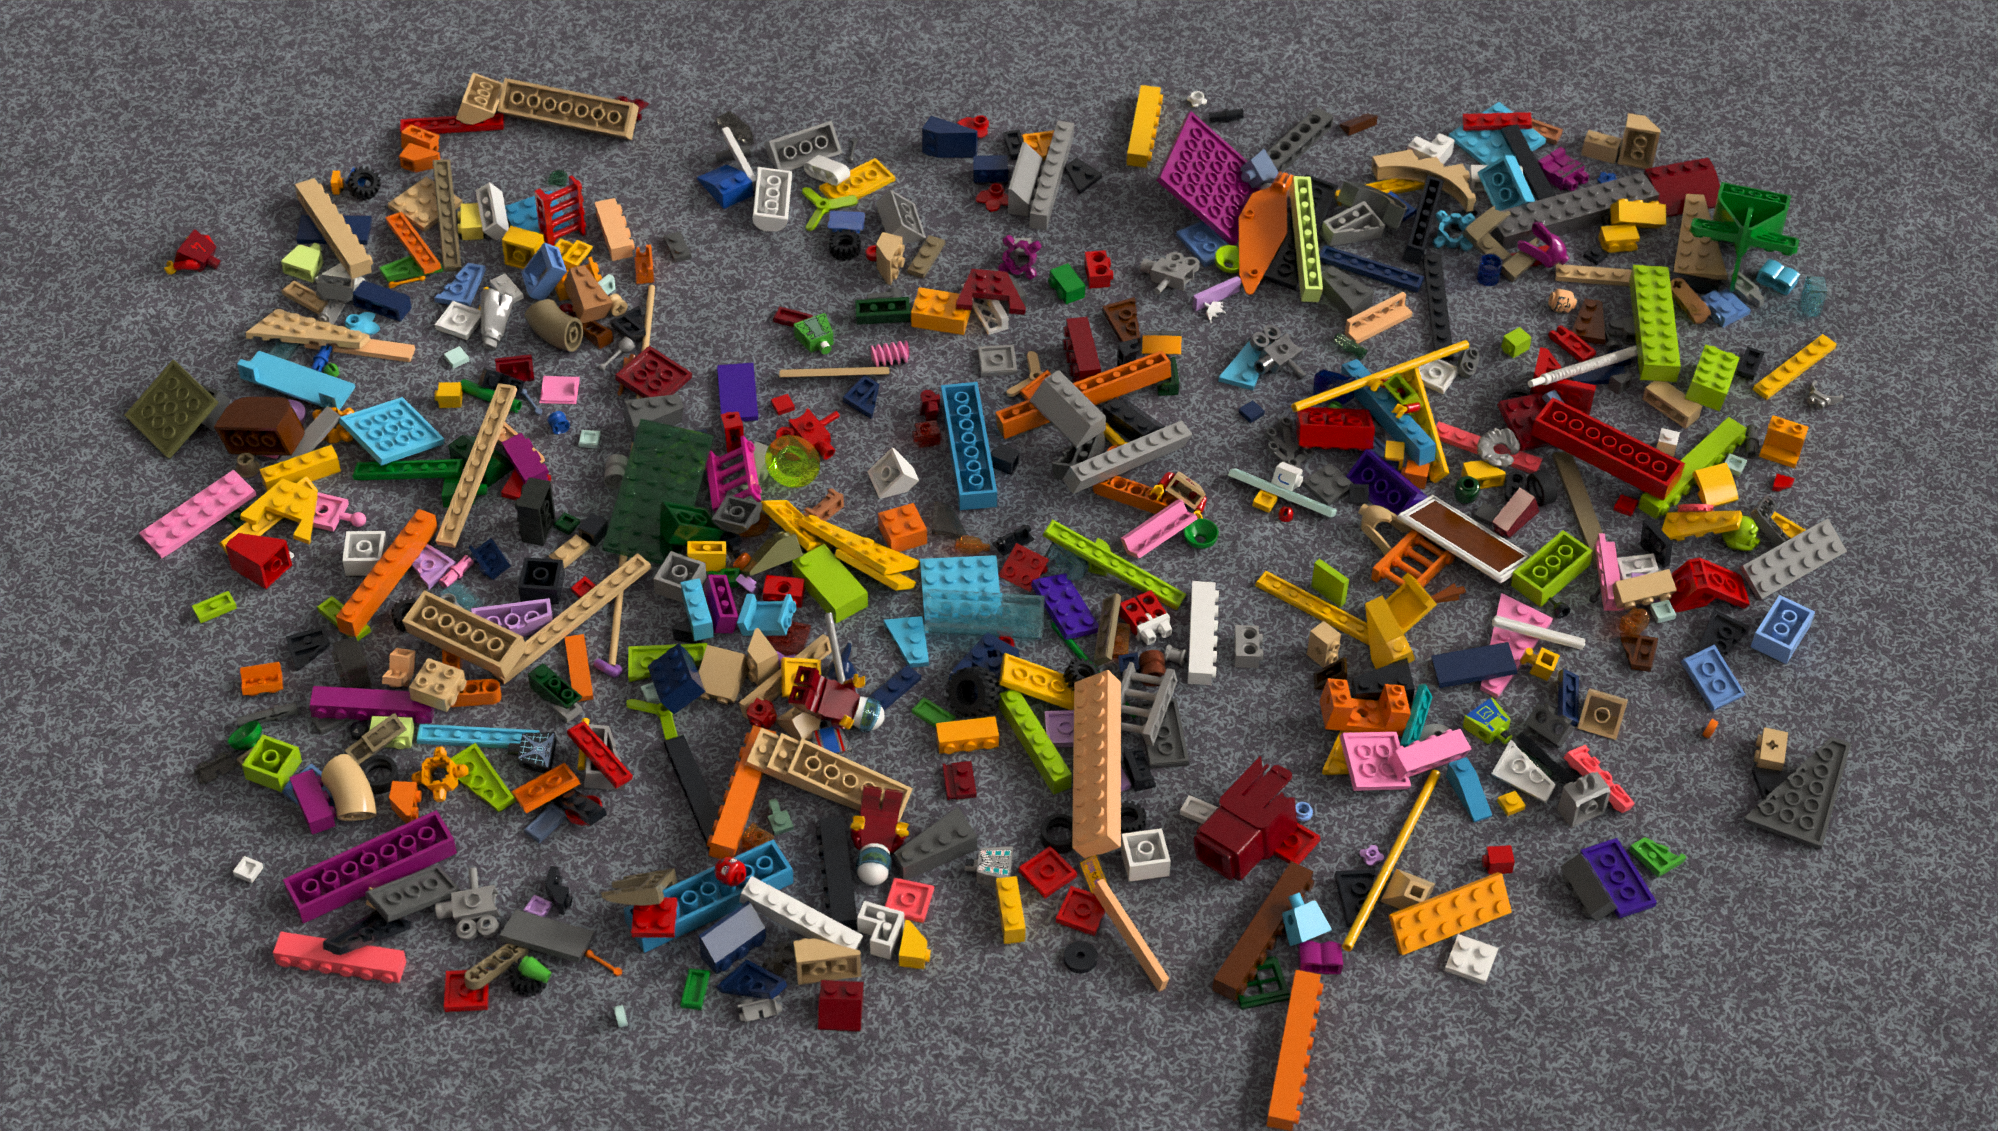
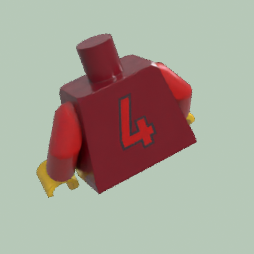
[164,229,221,274]

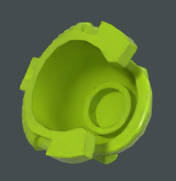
[1722,515,1760,551]

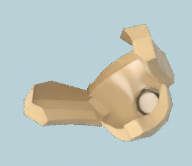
[1358,504,1412,555]

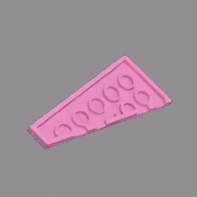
[1480,593,1553,698]

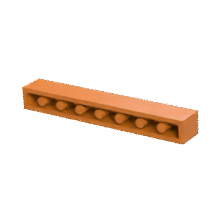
[336,509,438,638]
[707,725,776,859]
[1266,970,1323,1131]

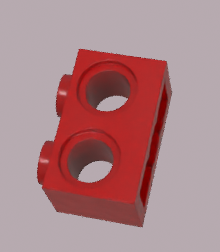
[1084,250,1114,289]

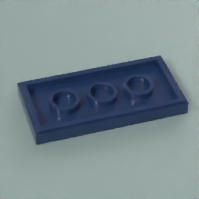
[296,215,372,245]
[1431,642,1517,688]

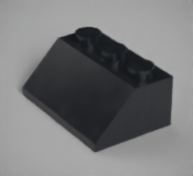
[1103,397,1165,441]

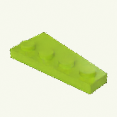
[628,643,707,682]
[443,743,516,812]

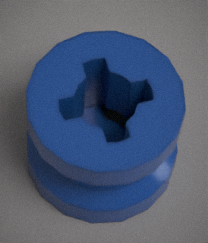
[547,411,570,435]

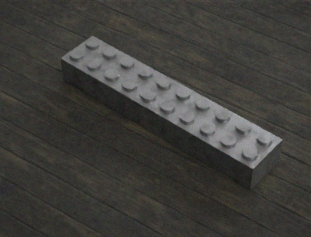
[1490,172,1659,250]

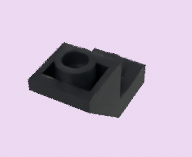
[478,367,525,399]
[545,866,573,915]

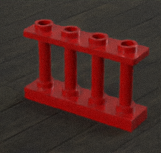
[534,175,586,246]

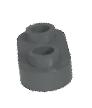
[1457,347,1480,378]

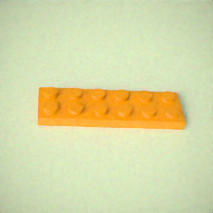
[1389,872,1512,955]

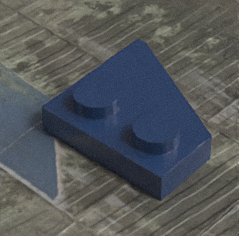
[843,375,879,419]

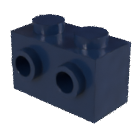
[973,155,1008,183]

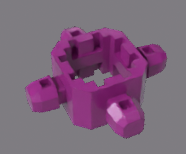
[998,235,1042,280]

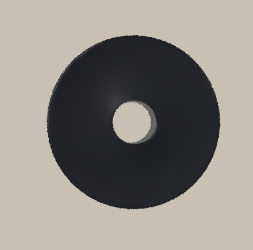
[1064,941,1098,973]

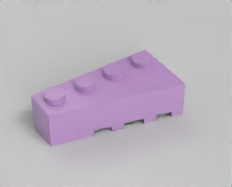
[471,598,553,638]

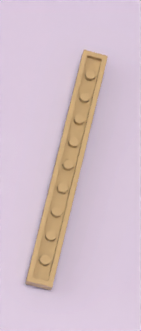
[435,383,517,548]
[492,553,651,685]

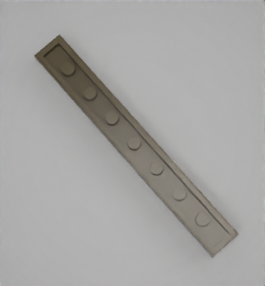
[433,159,461,272]
[1552,451,1603,569]

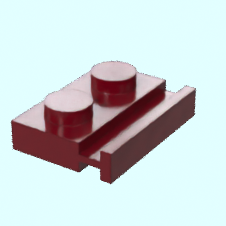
[942,761,977,800]

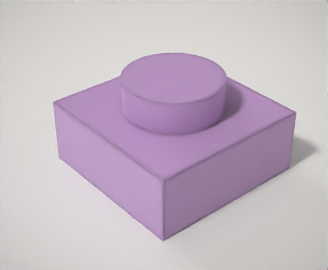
[736,574,760,595]

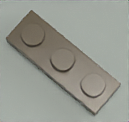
[907,235,945,278]

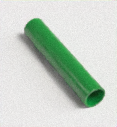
[461,379,522,413]

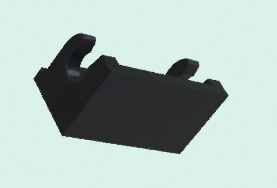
[1116,339,1140,367]
[1123,747,1156,792]

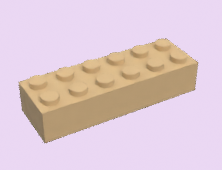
[402,590,527,679]

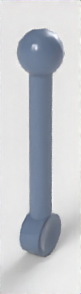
[521,389,542,416]

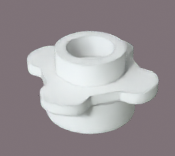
[1187,91,1207,107]

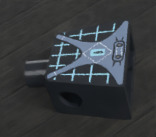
[508,732,557,774]

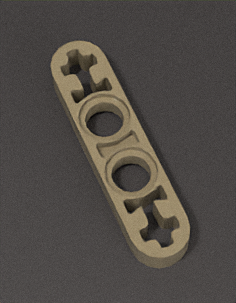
[464,943,529,990]

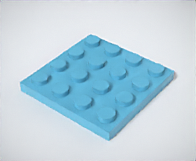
[1449,102,1546,165]
[339,397,444,465]
[920,555,1002,623]

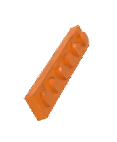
[385,211,441,274]

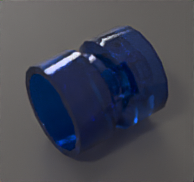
[1477,253,1503,287]

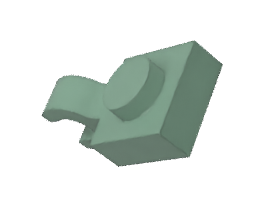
[767,798,794,836]

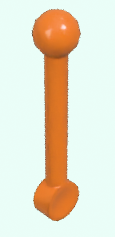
[585,950,622,976]

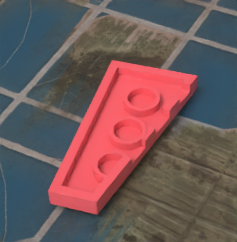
[1563,745,1635,813]

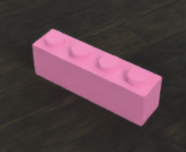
[1388,729,1471,780]

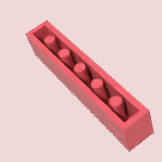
[273,932,406,984]

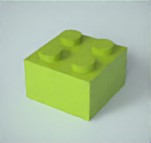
[242,734,302,792]

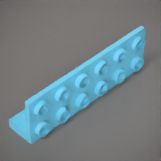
[237,351,355,410]

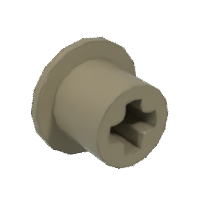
[235,453,260,478]

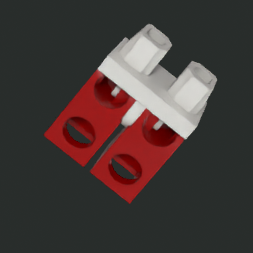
[1119,590,1172,645]

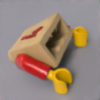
[1150,471,1207,519]

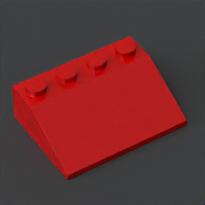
[1296,407,1375,451]

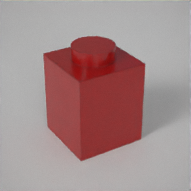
[1482,845,1515,875]

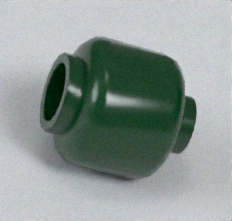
[1454,476,1480,504]

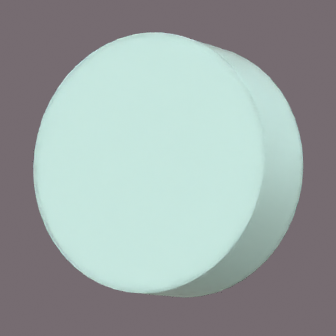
[614,1005,628,1028]

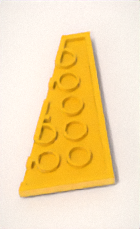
[798,515,920,575]

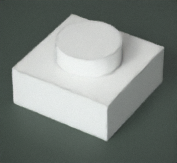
[233,856,263,883]

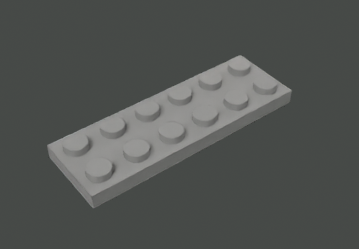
[1739,519,1847,601]

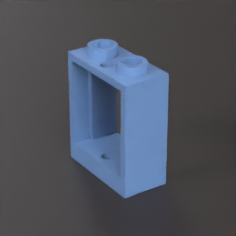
[521,243,567,300]

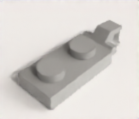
[1721,269,1765,308]

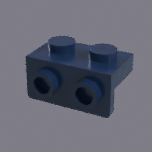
[468,538,511,580]

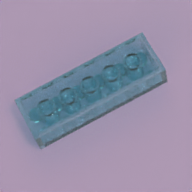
[925,589,1045,640]

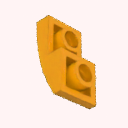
[1142,335,1182,355]

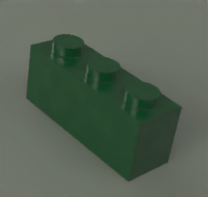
[855,297,911,325]

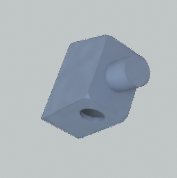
[1241,149,1278,188]

